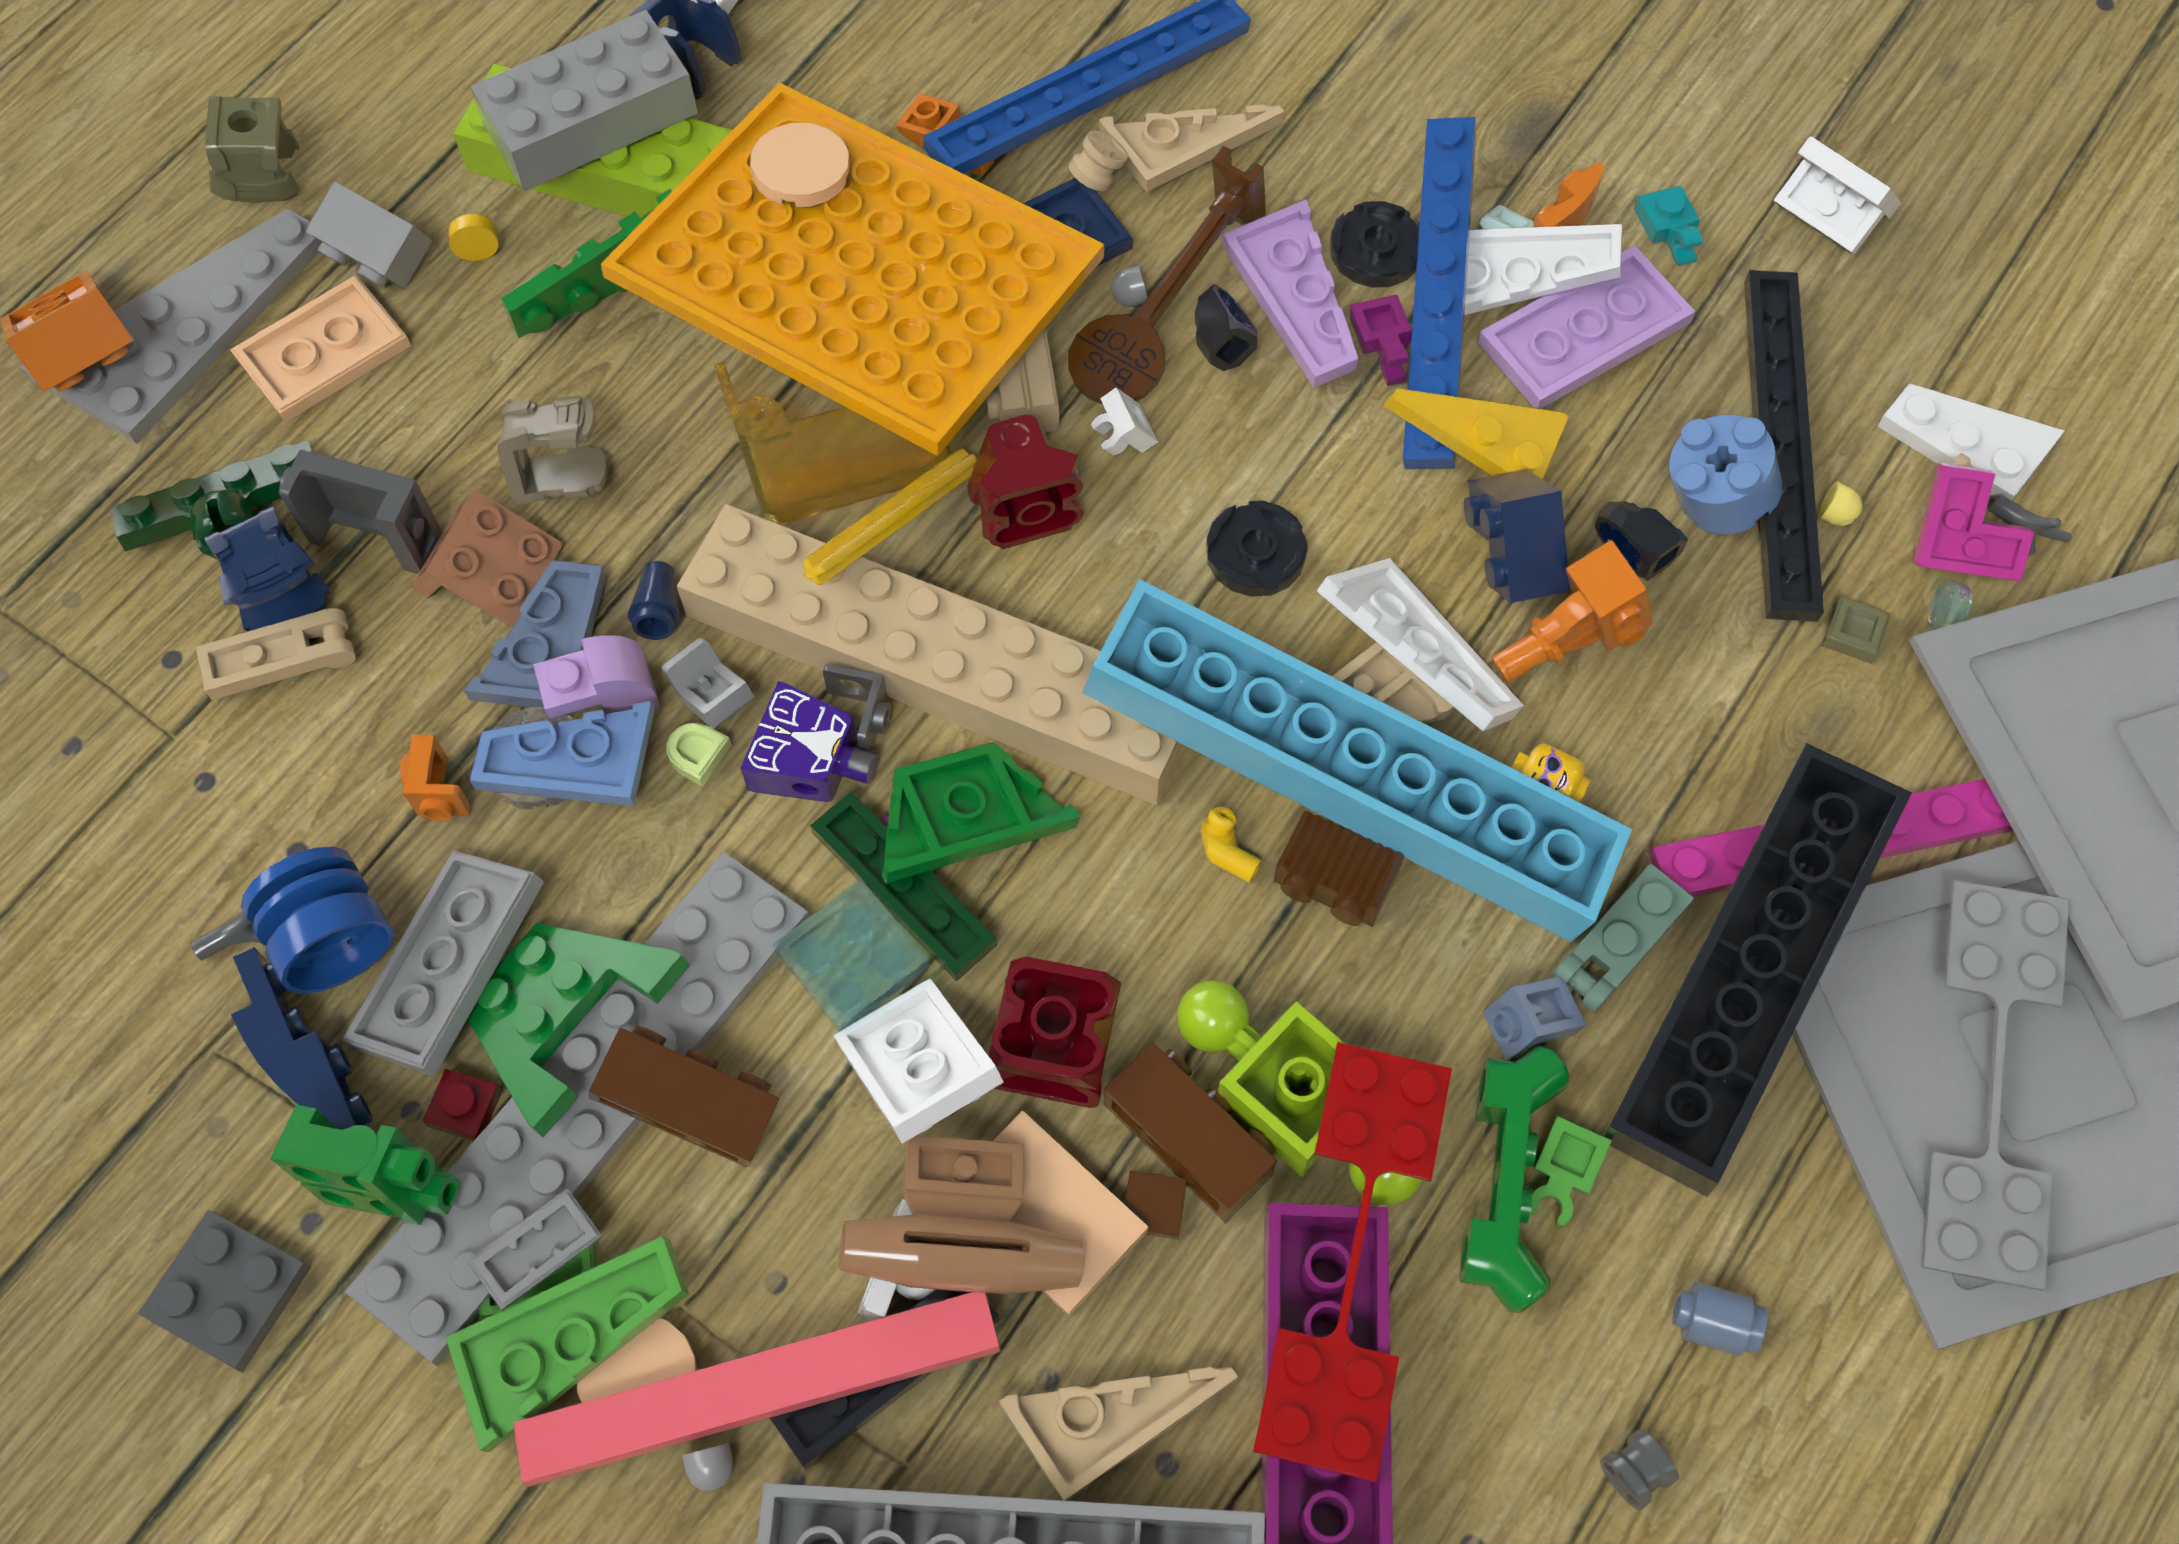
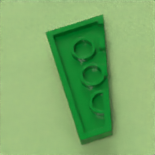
[501,189,672,338]

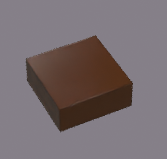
[1124,1170,1187,1240]

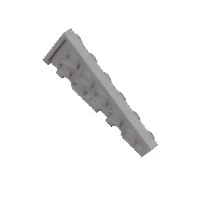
[19,209,321,444]

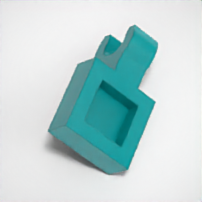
[1634,186,1703,266]

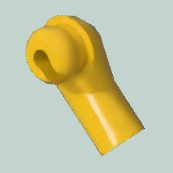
[1200,806,1262,884]

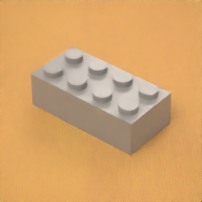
[470,10,698,191]

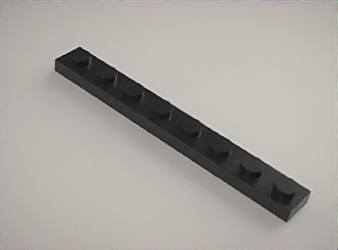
[1744,270,1824,622]

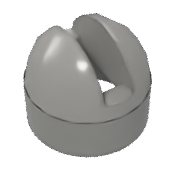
[1111,265,1148,307]
[682,1443,734,1491]

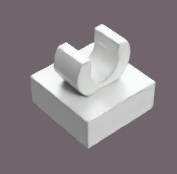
[1091,387,1158,455]

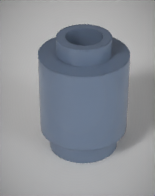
[1672,1281,1768,1356]

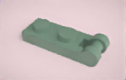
[1551,863,1694,1013]

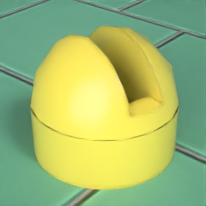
[1817,481,1862,526]

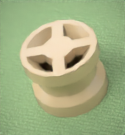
[1069,130,1128,192]

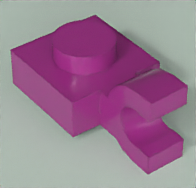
[1350,294,1412,386]

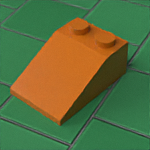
[0,270,134,392]

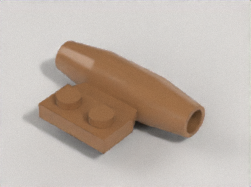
[839,1135,1084,1294]

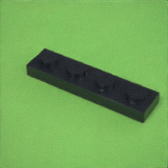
[769,1289,1000,1470]

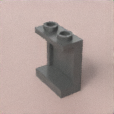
[279,449,442,574]

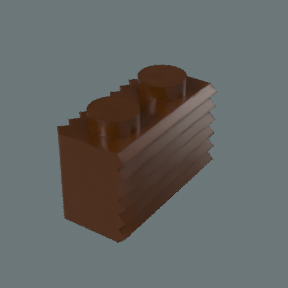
[1274,811,1404,927]

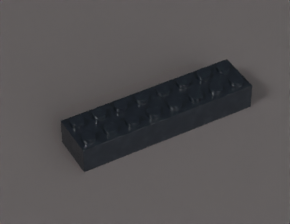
[1603,743,1912,1197]

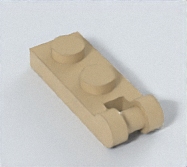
[196,608,356,700]

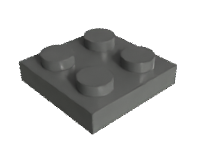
[138,1210,311,1373]

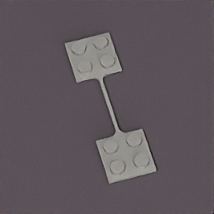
[1922,880,2069,1291]

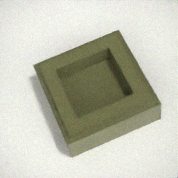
[1822,596,1891,664]

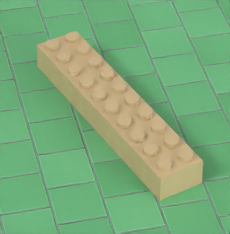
[676,504,1185,805]

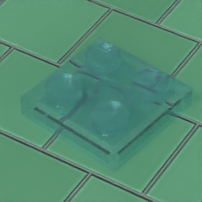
[772,879,929,1032]

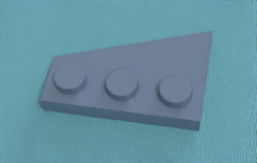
[464,560,606,709]

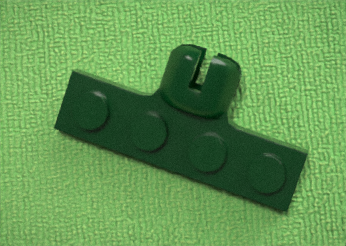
[112,440,315,559]

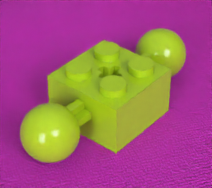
[1177,980,1422,1206]

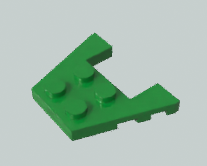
[467,923,690,1138]

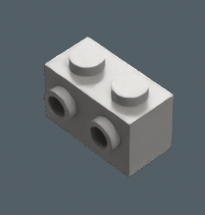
[305,181,433,290]

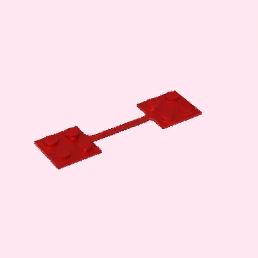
[1253,1042,1452,1483]

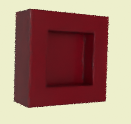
[422,1068,503,1141]

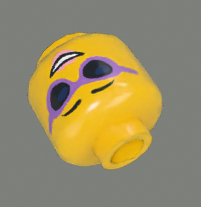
[1511,743,1591,803]

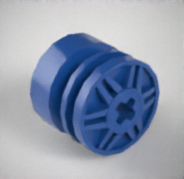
[241,846,394,994]

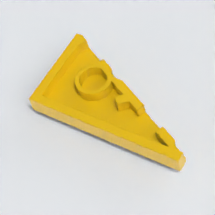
[1384,388,1569,479]

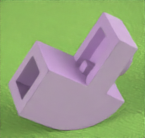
[533,635,661,719]

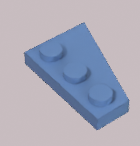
[470,701,655,806]

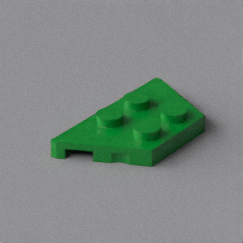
[882,742,1080,884]

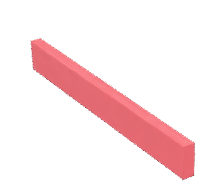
[513,1292,1001,1487]

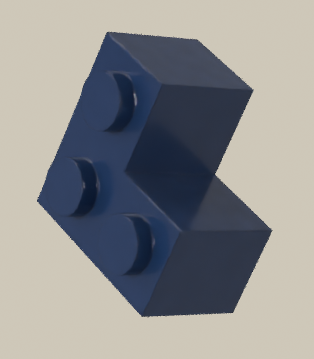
[1464,469,1570,603]

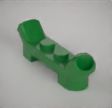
[1459,1046,1569,1313]

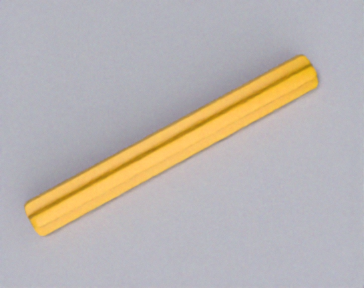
[802,448,977,585]

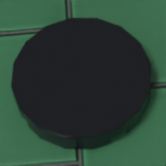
[1329,201,1420,288]
[1206,501,1308,597]

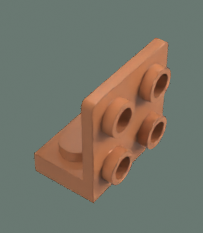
[411,488,562,627]

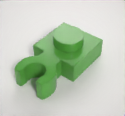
[1530,1116,1612,1228]

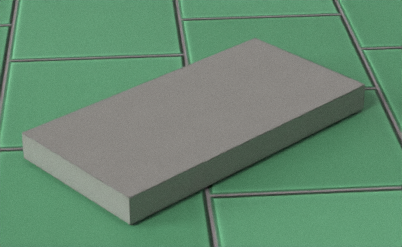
[342,850,544,1077]

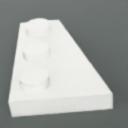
[1877,383,2064,500]

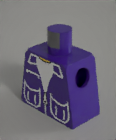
[740,681,878,802]

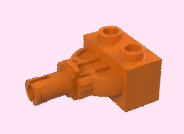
[1491,540,1653,684]

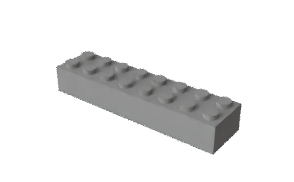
[757,1483,1265,1544]

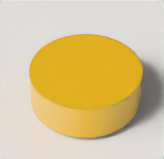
[448,214,498,261]

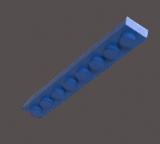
[923,0,1251,174]
[1403,117,1476,469]

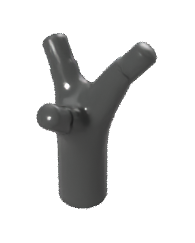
[1990,495,2072,556]
[191,911,262,961]

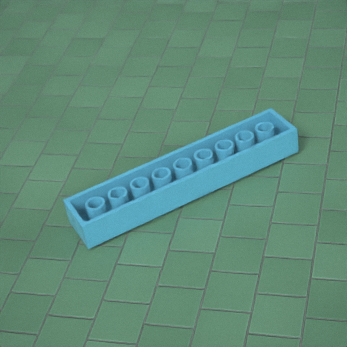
[1082,579,1632,942]

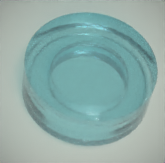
[1929,579,1972,630]

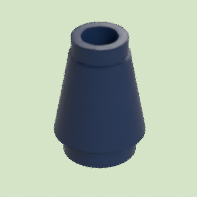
[628,561,680,640]

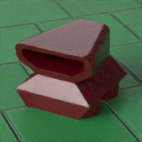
[967,414,1083,549]
[988,956,1121,1108]

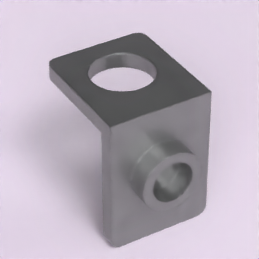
[822,664,891,752]

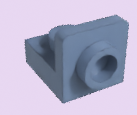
[1484,976,1587,1060]

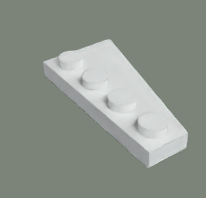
[1465,224,1622,315]
[1317,558,1524,731]

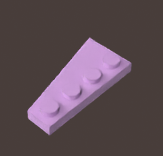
[1222,199,1358,388]

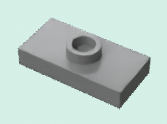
[467,1189,602,1310]

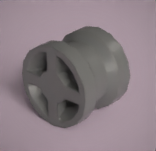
[1600,1429,1679,1510]

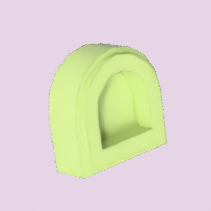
[666,723,732,787]

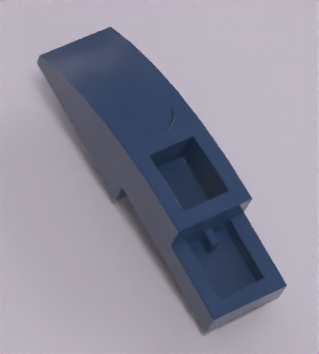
[231,947,373,1130]

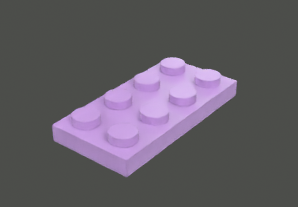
[1478,245,1696,409]

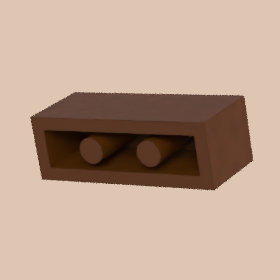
[589,1025,779,1168]
[1103,1042,1277,1224]

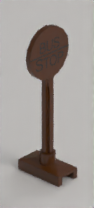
[1068,146,1266,404]

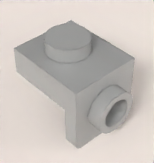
[662,638,754,729]

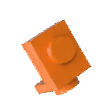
[400,734,471,821]

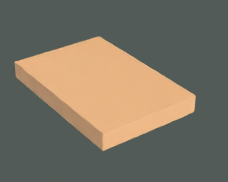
[230,275,411,423]
[993,1110,1149,1317]

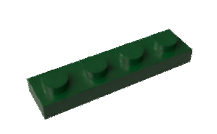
[810,792,997,982]

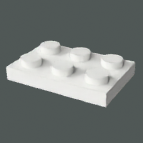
[833,978,1003,1144]

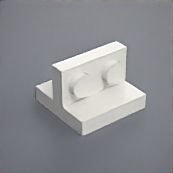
[1774,136,1901,254]

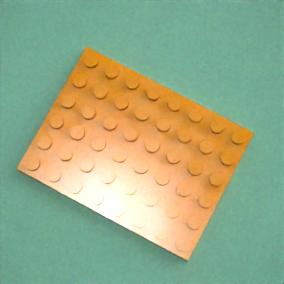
[601,82,1104,456]

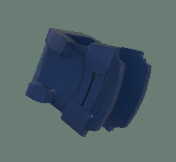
[629,0,742,99]
[204,506,330,632]

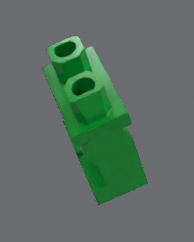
[270,1105,461,1225]

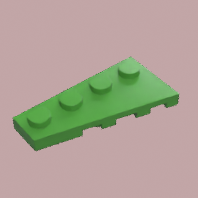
[445,1236,689,1452]

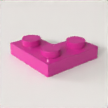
[1913,462,2034,581]

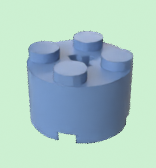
[1669,415,1783,535]

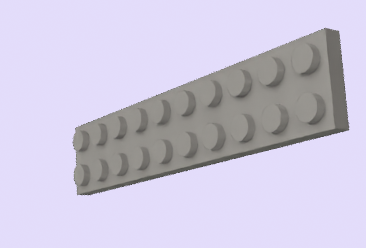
[344,852,810,1366]

